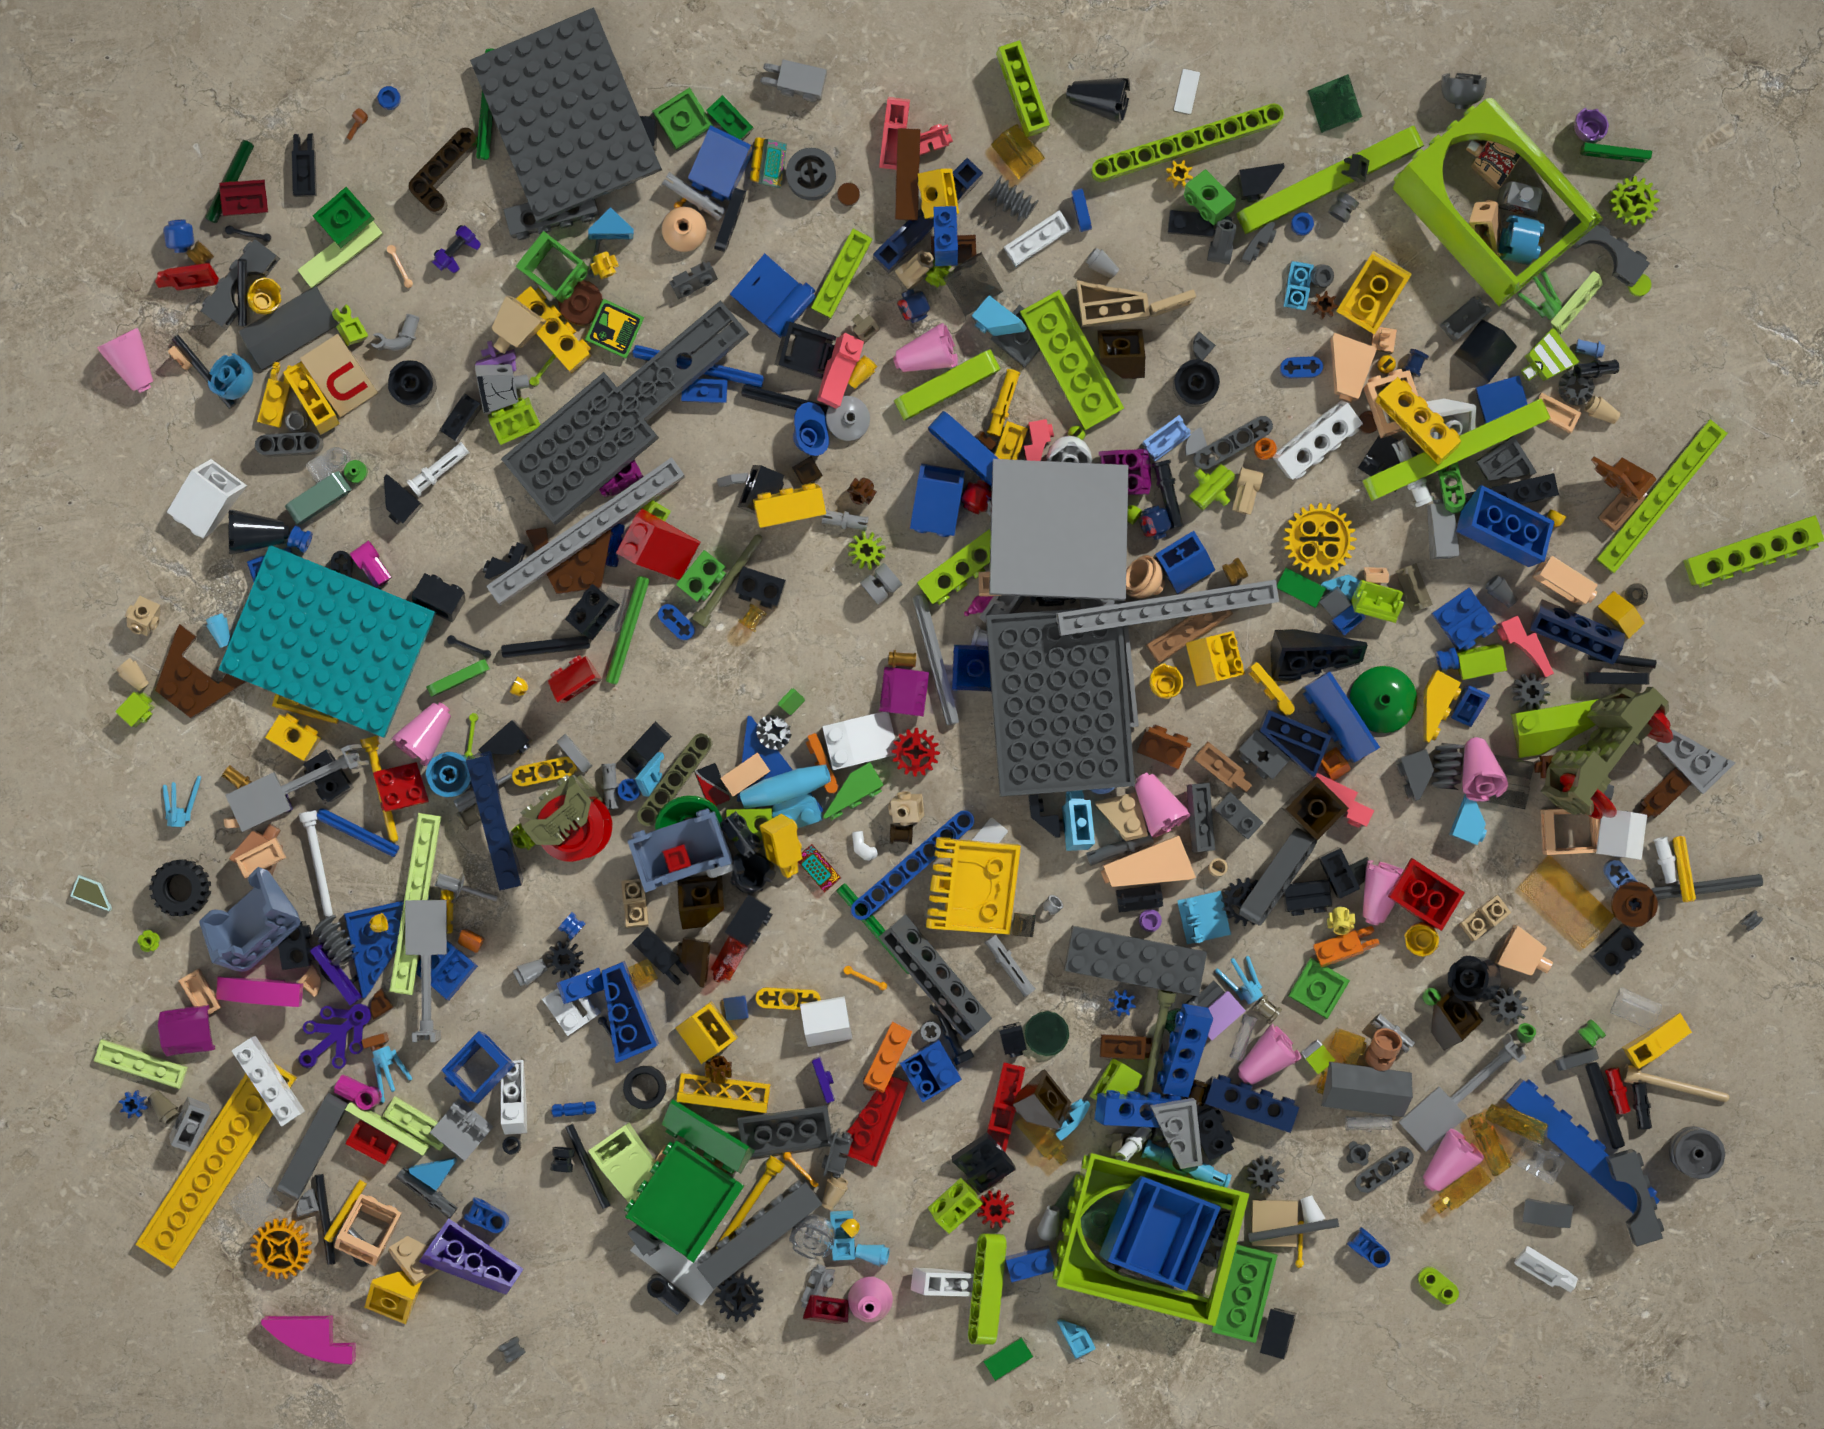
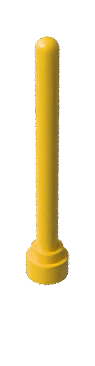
[360,736,398,843]
[716,1156,785,1249]

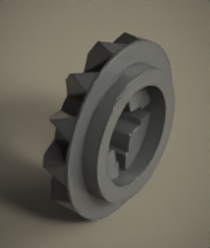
[1558,370,1595,405]
[756,714,792,750]
[1199,1231,1225,1267]

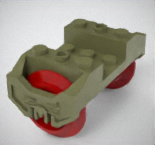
[1541,687,1673,819]
[519,775,613,862]

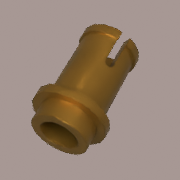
[888,650,916,668]
[222,765,252,790]

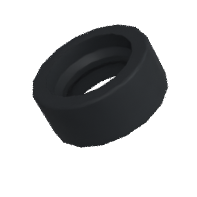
[623,1065,667,1110]

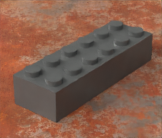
[1064,925,1207,997]
[697,1180,822,1289]

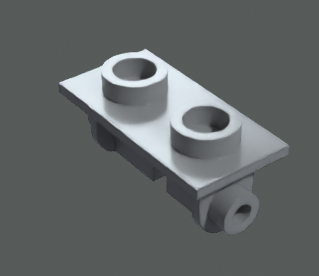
[801,1264,835,1309]

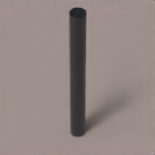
[172,335,236,409]
[565,1123,611,1209]
[315,1174,336,1265]

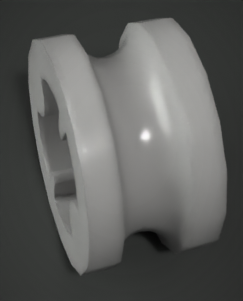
[921,1021,941,1042]

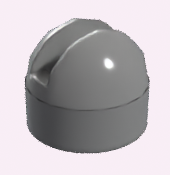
[1043,895,1063,915]

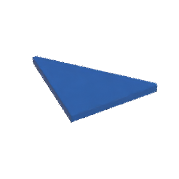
[737,716,823,813]
[344,895,430,998]

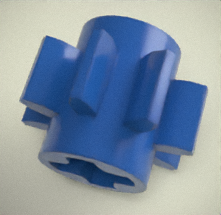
[1108,989,1136,1017]
[119,1090,148,1119]

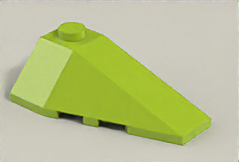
[1511,699,1598,758]

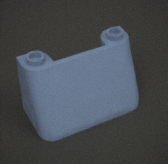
[628,808,733,892]
[199,867,301,972]

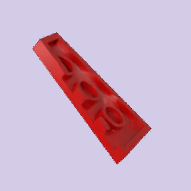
[842,1076,909,1167]

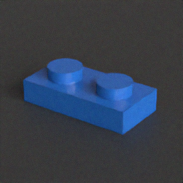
[681,379,728,403]
[556,968,604,1004]

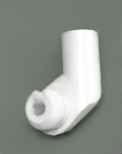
[852,831,878,861]

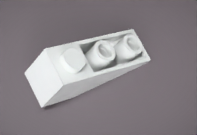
[501,1060,527,1135]

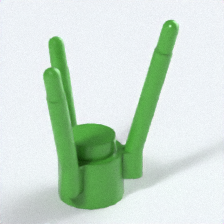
[1518,270,1563,320]

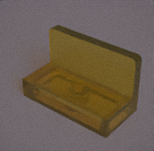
[991,124,1045,179]

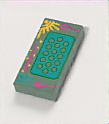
[758,139,787,188]

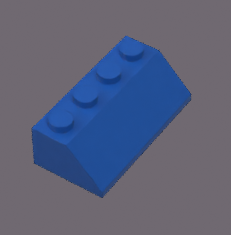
[1456,485,1554,567]
[1302,672,1380,763]

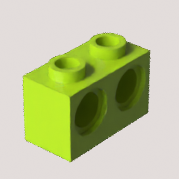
[726,808,773,841]
[928,1178,983,1234]

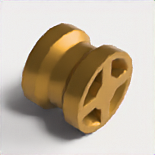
[185,240,214,265]
[1222,557,1248,585]

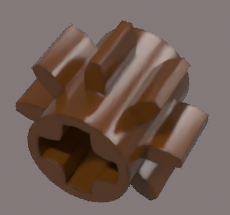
[1309,291,1338,320]
[847,477,877,505]
[1534,755,1554,779]
[705,1056,732,1084]

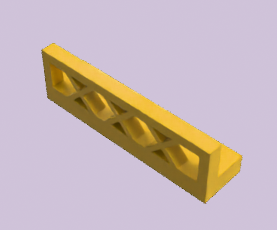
[677,1073,771,1113]

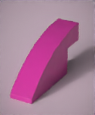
[216,976,303,1007]
[261,1316,356,1364]

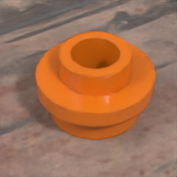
[1254,438,1277,460]

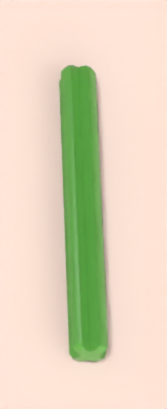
[606,576,649,684]

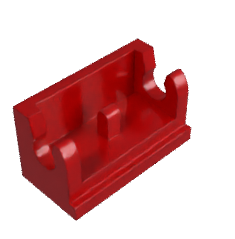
[345,1120,399,1165]

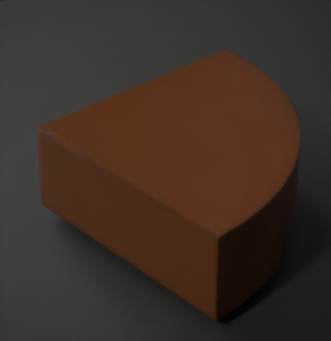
[974,431,996,451]
[370,988,393,1020]

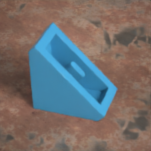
[588,207,634,240]
[409,1157,457,1190]

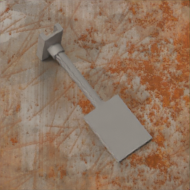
[225,744,369,832]
[405,900,447,1042]
[1399,1032,1526,1152]

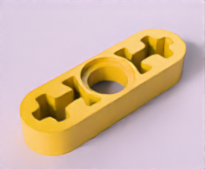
[512,756,577,786]
[755,987,821,1010]

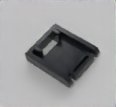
[774,321,837,380]

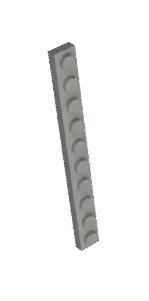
[486,457,685,606]
[1056,580,1279,636]

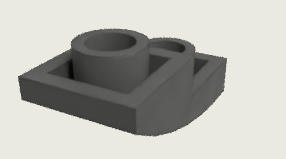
[1240,222,1277,265]
[1523,1198,1574,1228]

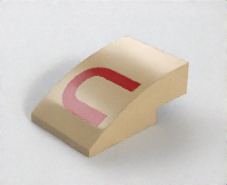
[300,334,378,417]

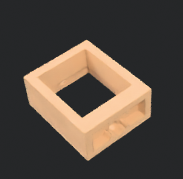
[1363,369,1425,438]
[1532,556,1598,606]
[1540,808,1600,855]
[334,1194,401,1266]

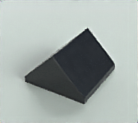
[1454,319,1517,382]

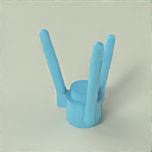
[163,776,201,827]
[1215,956,1263,1004]
[372,1046,412,1103]

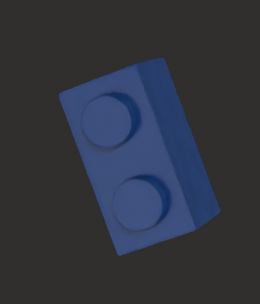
[1005,1245,1055,1282]

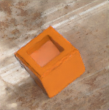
[1320,747,1351,781]
[458,929,485,953]

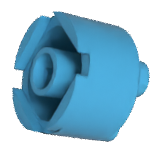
[1499,215,1544,265]
[426,752,472,797]

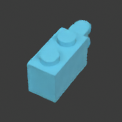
[1062,790,1095,851]

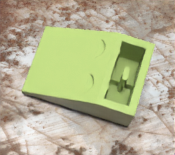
[588,1123,656,1203]

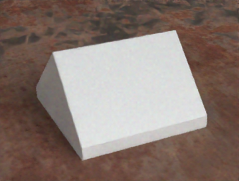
[1596,810,1647,860]
[800,996,852,1047]

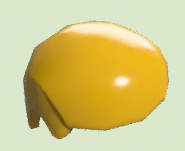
[247,277,281,315]
[1149,663,1183,699]
[1404,922,1439,957]

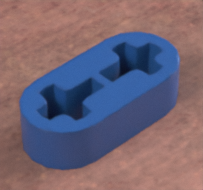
[1071,188,1092,232]
[1279,356,1323,379]
[658,604,695,640]

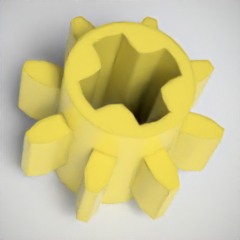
[1327,907,1355,935]

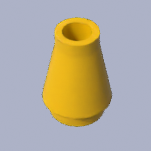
[848,355,878,389]

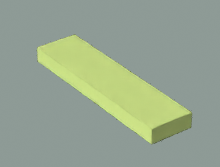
[298,221,383,288]
[94,1039,188,1089]
[345,1101,430,1155]

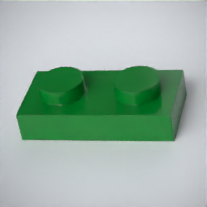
[706,95,754,140]

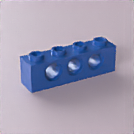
[1157,1004,1213,1097]
[1094,1090,1184,1128]

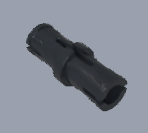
[1573,359,1620,378]
[1631,1083,1652,1130]

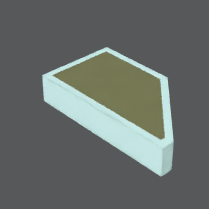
[70,875,112,911]

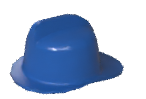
[793,402,829,456]

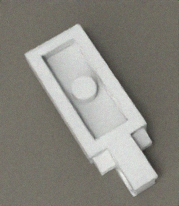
[1514,1246,1578,1293]

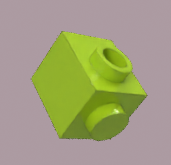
[115,692,155,727]

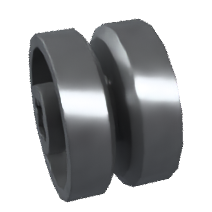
[1669,1126,1725,1179]

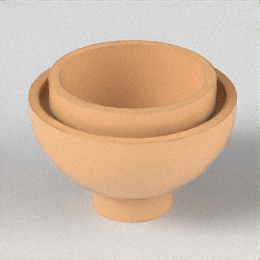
[662,207,707,252]
[1126,555,1165,599]

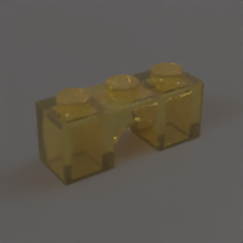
[1315,1027,1367,1095]

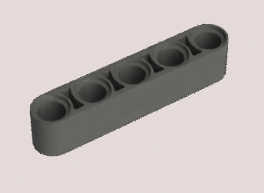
[1239,828,1317,926]
[277,1093,349,1201]

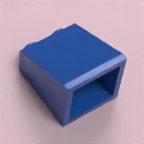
[688,125,753,202]
[910,463,965,537]

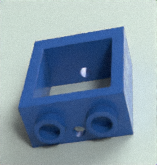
[933,206,958,266]
[441,1031,516,1104]

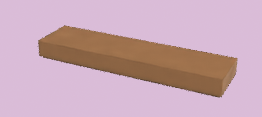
[1146,610,1233,664]

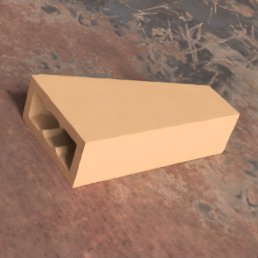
[1100,835,1196,887]

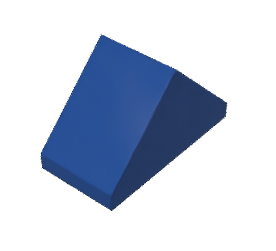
[1451,685,1490,727]

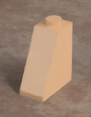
[1330,333,1377,403]

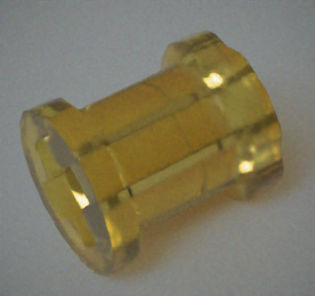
[738,603,767,633]

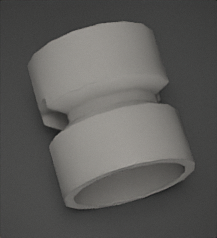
[860,563,902,605]

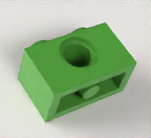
[1184,169,1236,225]

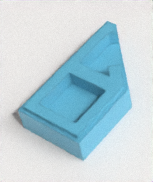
[1321,574,1360,601]
[635,752,664,797]
[1057,1319,1096,1359]

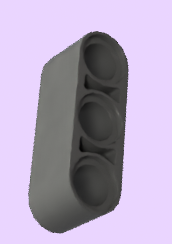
[255,432,324,457]

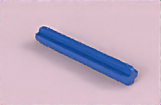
[316,808,399,857]

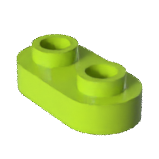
[1418,1266,1459,1305]

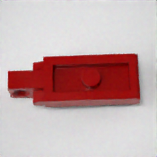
[155,263,219,291]

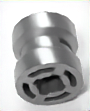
[1328,192,1359,223]

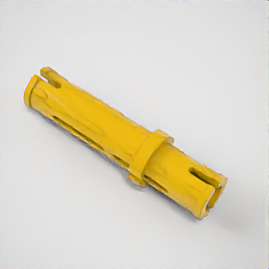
[986,369,1021,437]

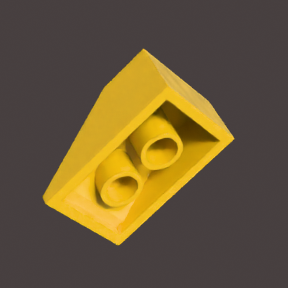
[1336,251,1412,335]

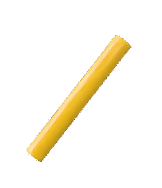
[324,1179,367,1243]

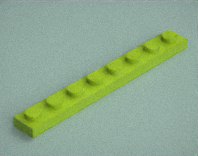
[1595,419,1728,574]

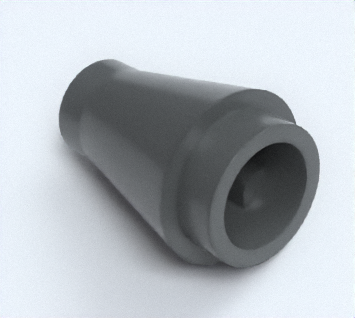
[1485,575,1518,608]

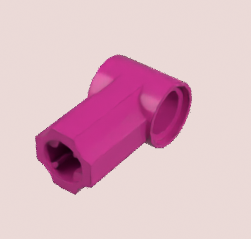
[350,540,392,588]
[334,1074,382,1110]

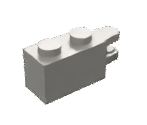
[760,60,827,102]

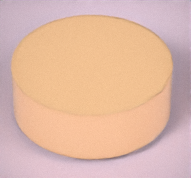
[223,816,240,828]

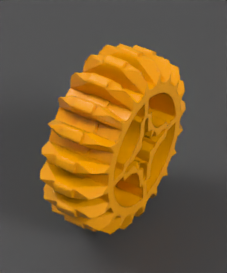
[250,1218,312,1279]

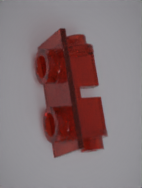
[710,935,748,982]

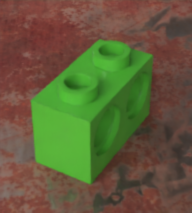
[676,550,727,603]

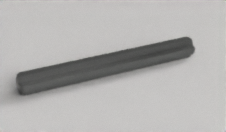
[1651,874,1763,900]

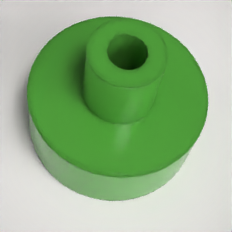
[344,460,368,483]

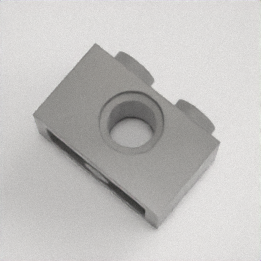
[169,1096,211,1153]

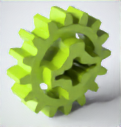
[1609,176,1660,226]

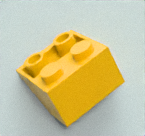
[1186,631,1245,686]
[675,1001,738,1064]

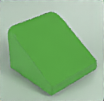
[778,688,805,715]

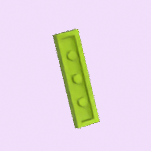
[811,229,873,319]

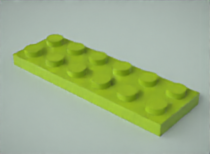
[1019,290,1124,431]

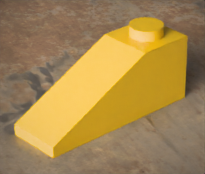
[283,361,340,435]

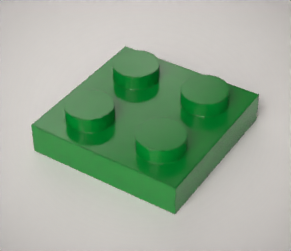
[312,187,375,248]

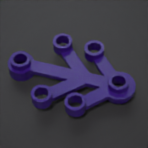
[299,1004,371,1069]

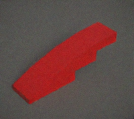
[987,1062,1026,1153]

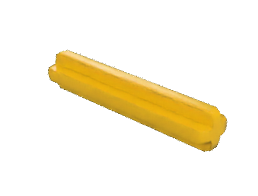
[1672,836,1696,902]

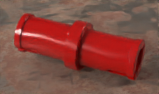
[1605,1067,1631,1115]

